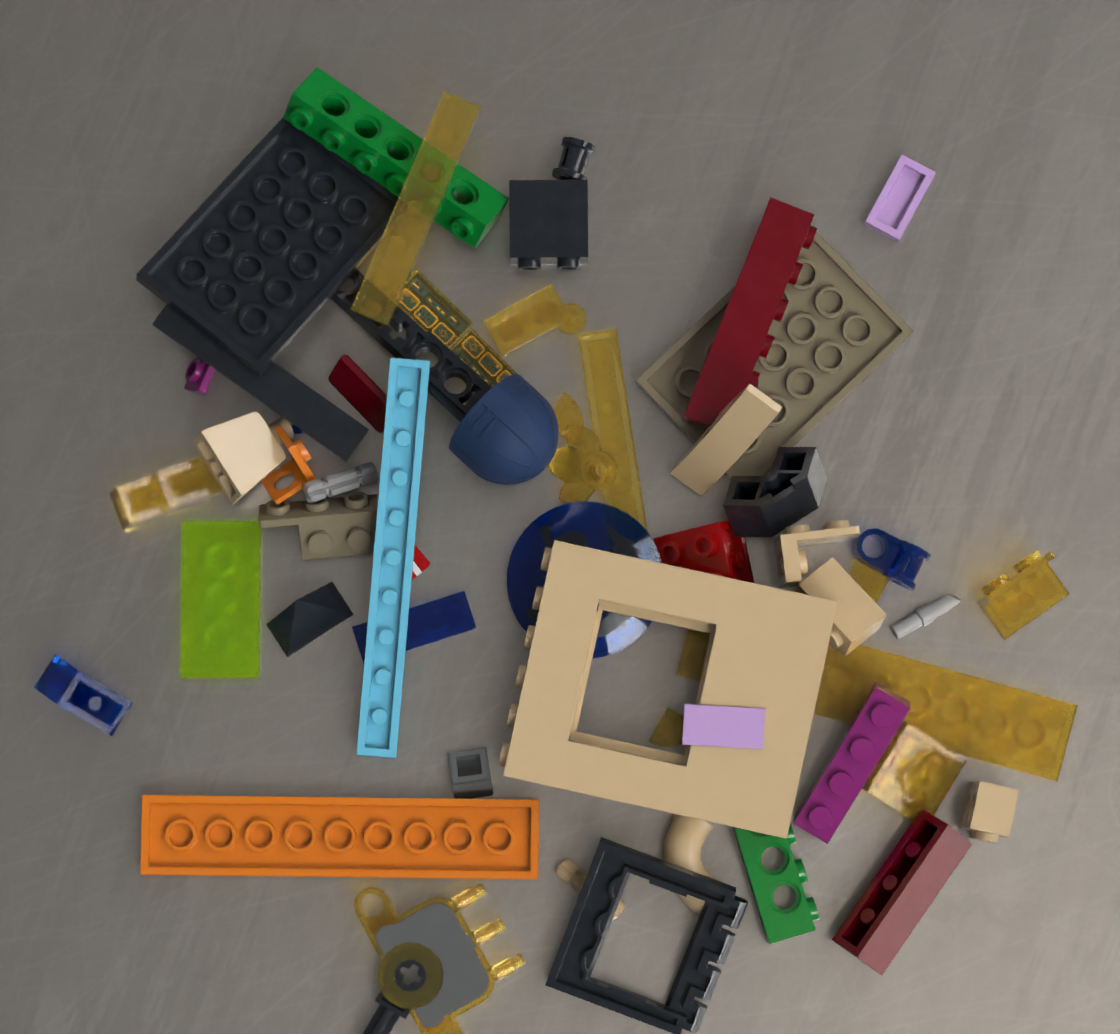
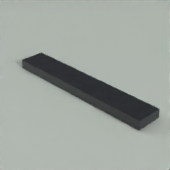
[152,304,369,462]

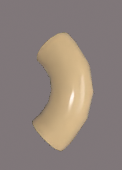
[663,814,716,916]

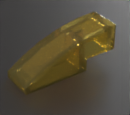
[109,457,224,530]

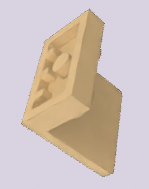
[774,520,860,588]

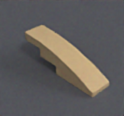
[670,384,782,496]

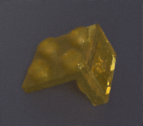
[977,550,1070,640]

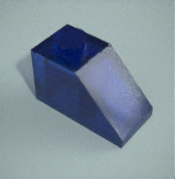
[34,654,133,736]

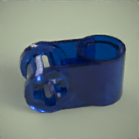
[852,528,931,591]

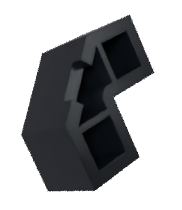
[723,447,827,537]

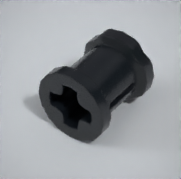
[552,137,595,180]

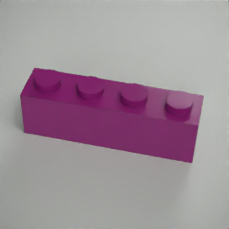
[793,681,911,844]

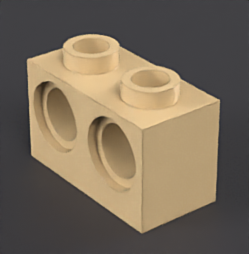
[960,781,1019,843]

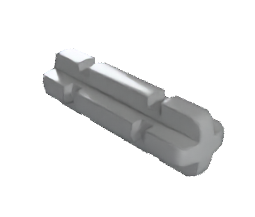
[302,462,378,503]

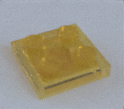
[862,721,967,821]

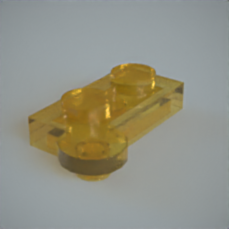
[484,284,586,357]

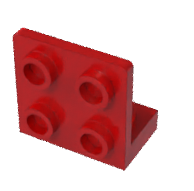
[653,521,754,583]

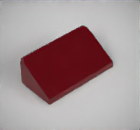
[328,354,387,433]

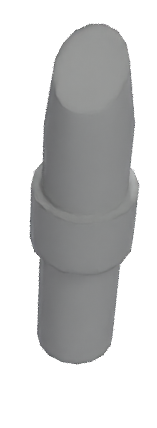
[890,594,961,639]

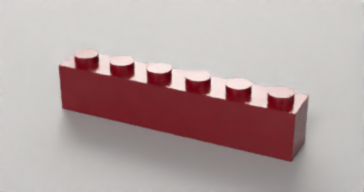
[682,197,818,430]

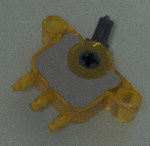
[354,883,525,1034]

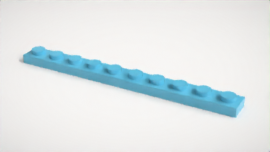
[356,358,430,758]

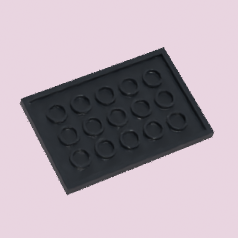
[136,117,409,377]

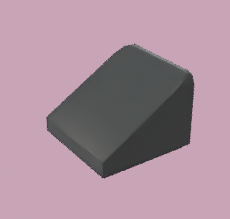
[448,747,493,799]

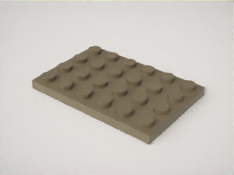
[635,232,914,481]

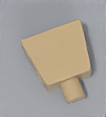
[192,411,294,505]

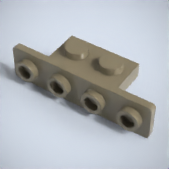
[258,492,379,560]

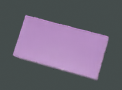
[864,154,936,242]
[682,704,765,749]

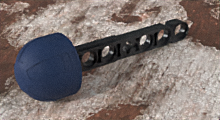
[330,269,559,485]

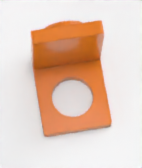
[261,425,316,505]

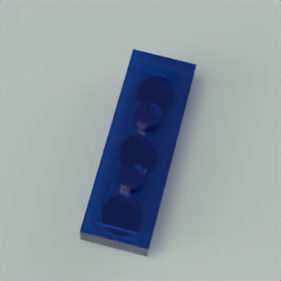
[352,591,477,664]

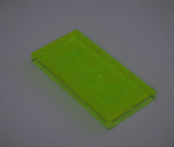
[180,521,262,679]

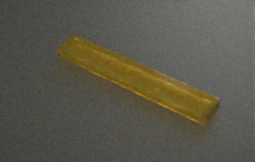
[351,91,482,326]
[578,328,652,561]

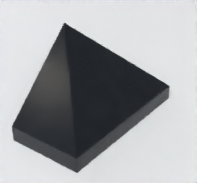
[266,582,354,658]

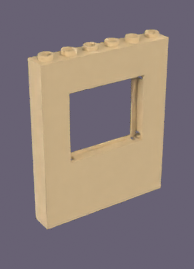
[499,540,838,839]

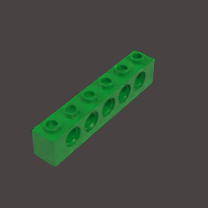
[283,67,509,249]
[732,823,820,944]

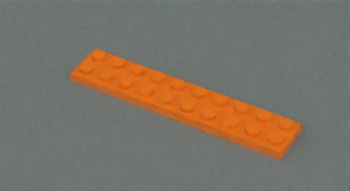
[140,795,539,879]

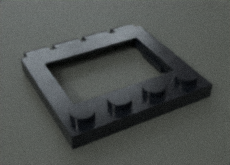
[545,837,748,1034]

